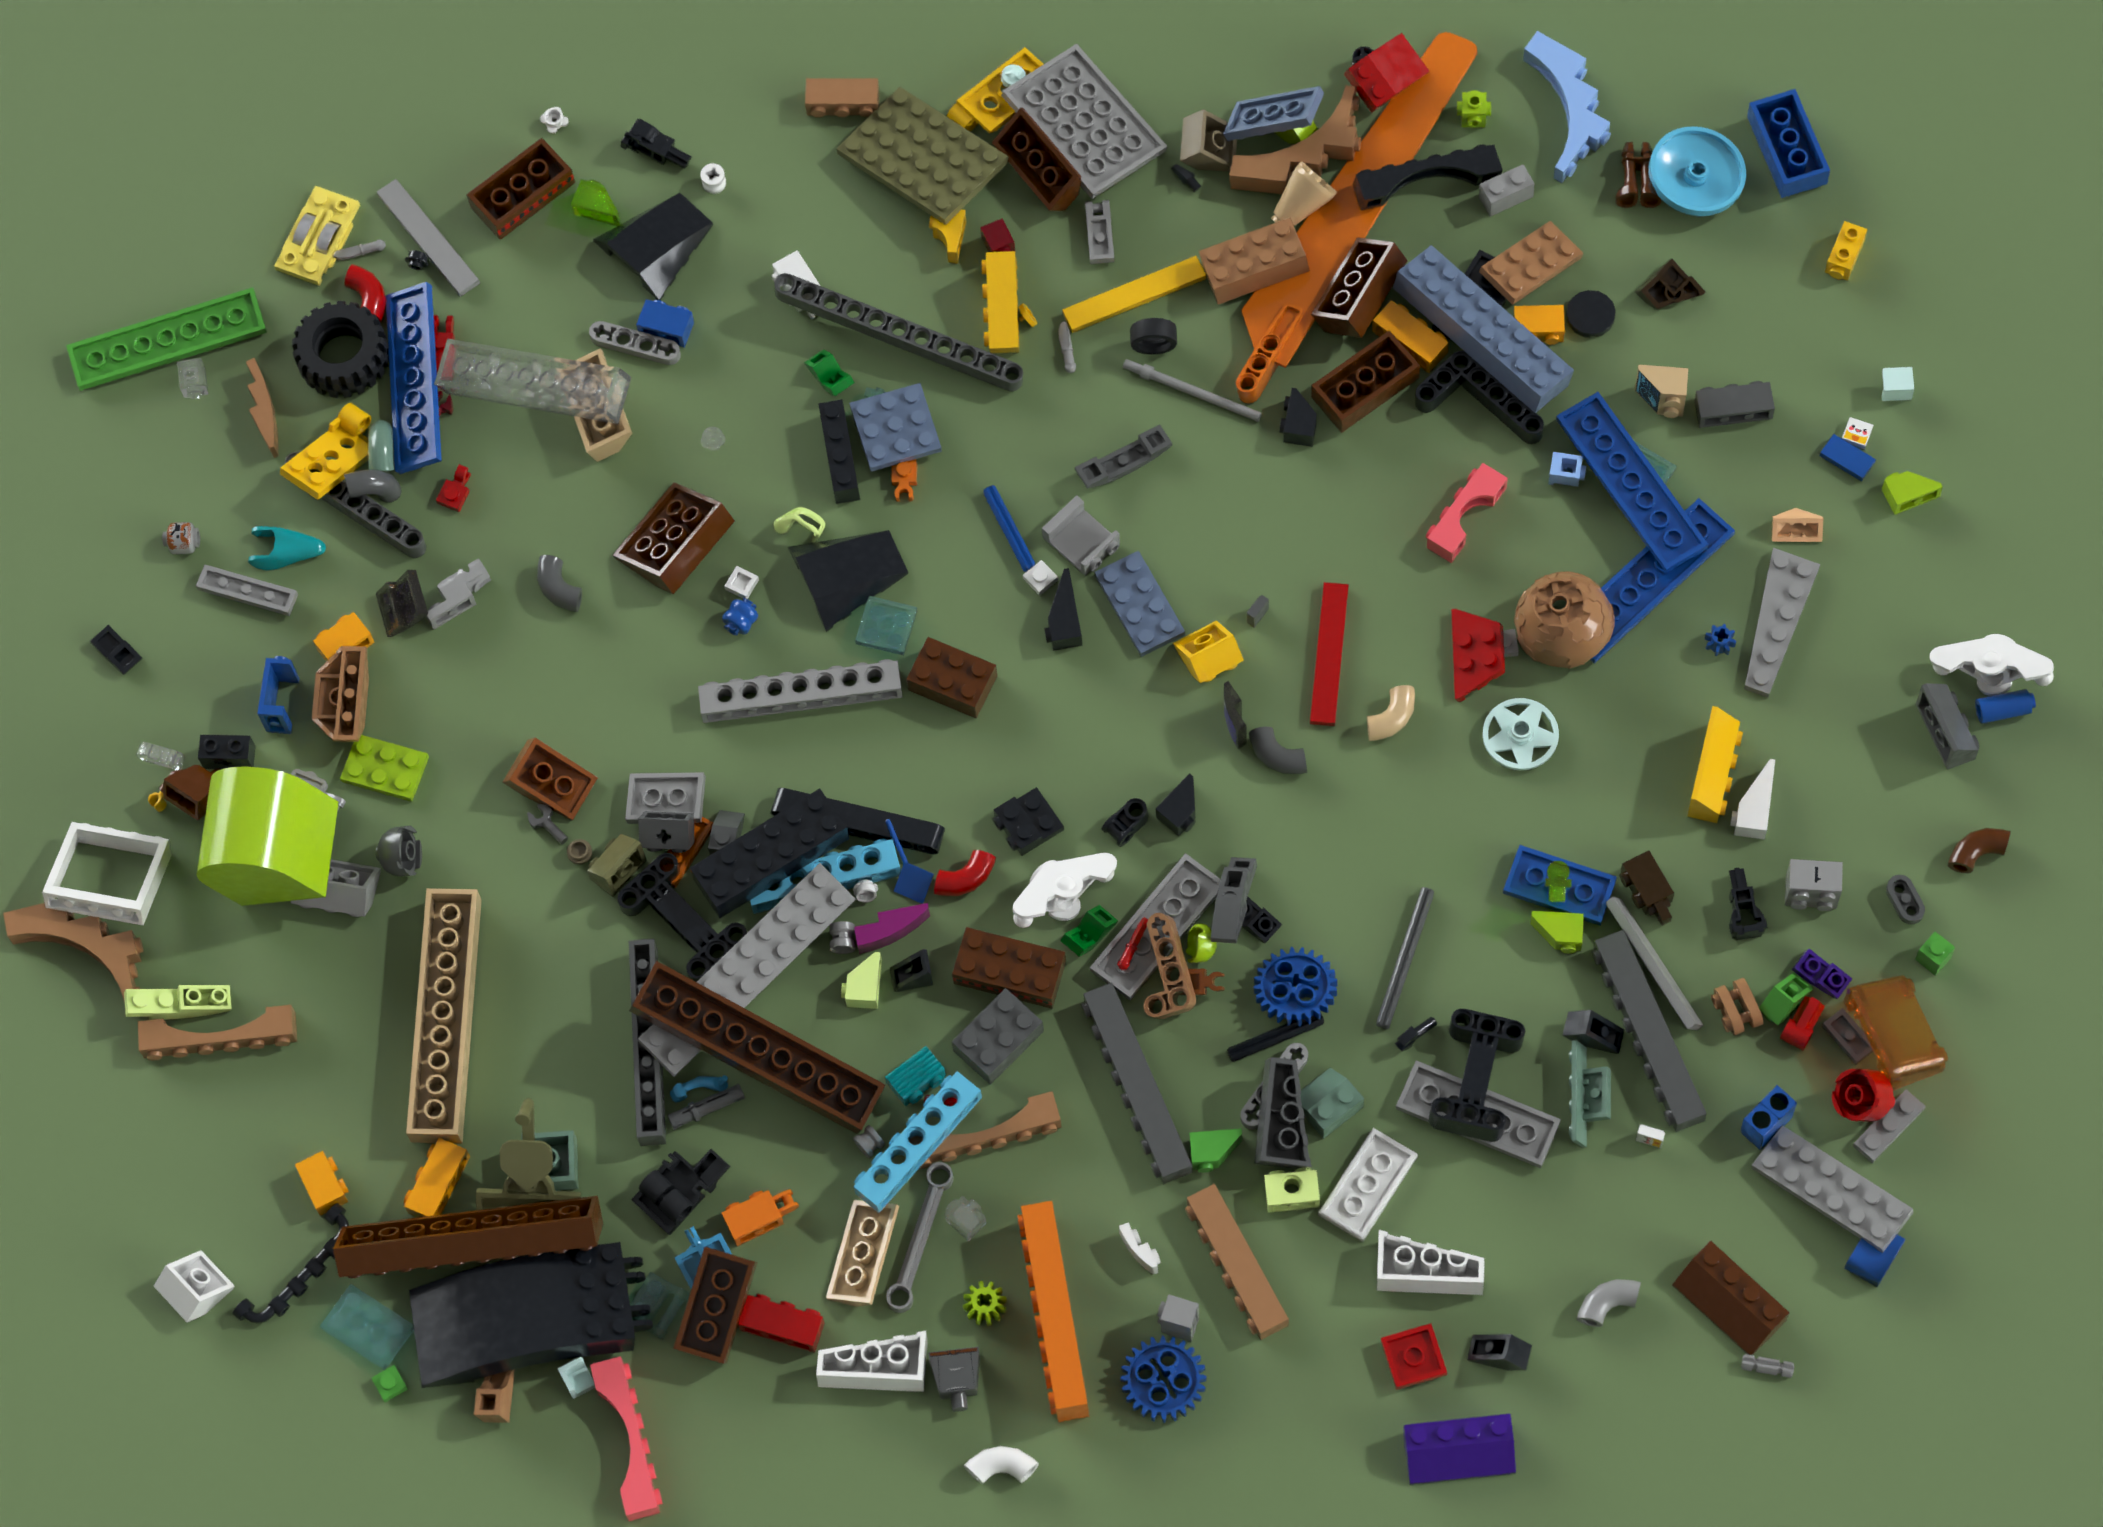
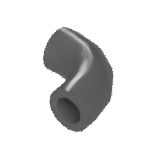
[344,470,401,503]
[537,555,582,612]
[1249,727,1307,774]

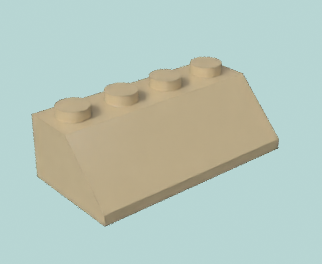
[557,348,632,462]

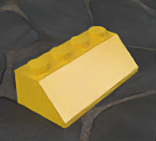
[1687,706,1743,823]

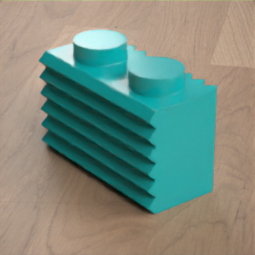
[885,1046,946,1106]

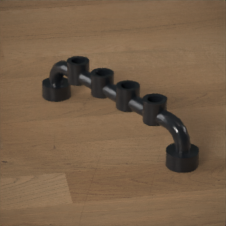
[232,1203,349,1323]

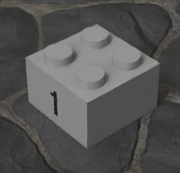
[1785,859,1843,911]

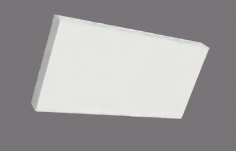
[1318,1128,1418,1242]

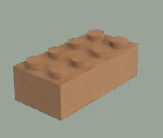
[1199,218,1310,305]

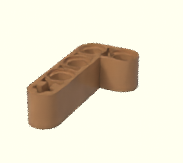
[1143,913,1196,1019]

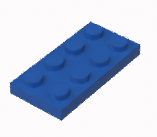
[1503,845,1617,926]

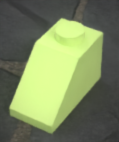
[841,952,882,1009]

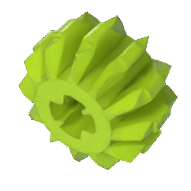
[963,1281,1007,1326]

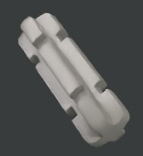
[1741,1354,1794,1378]

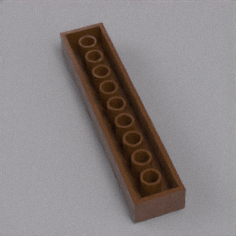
[629,961,885,1134]
[333,1196,603,1278]

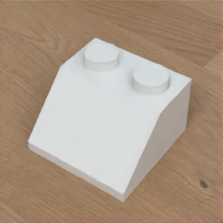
[154,1250,235,1322]

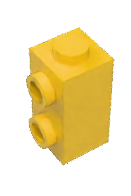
[1825,221,1868,281]

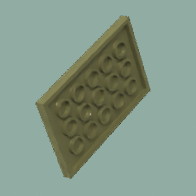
[837,87,1008,225]

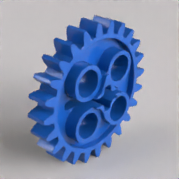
[1254,947,1337,1026]
[1120,1335,1207,1423]

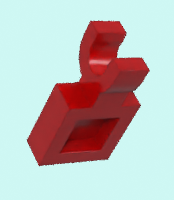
[436,464,471,513]

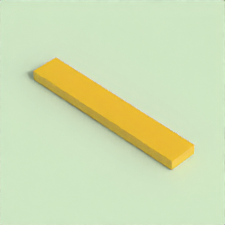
[1062,256,1206,333]

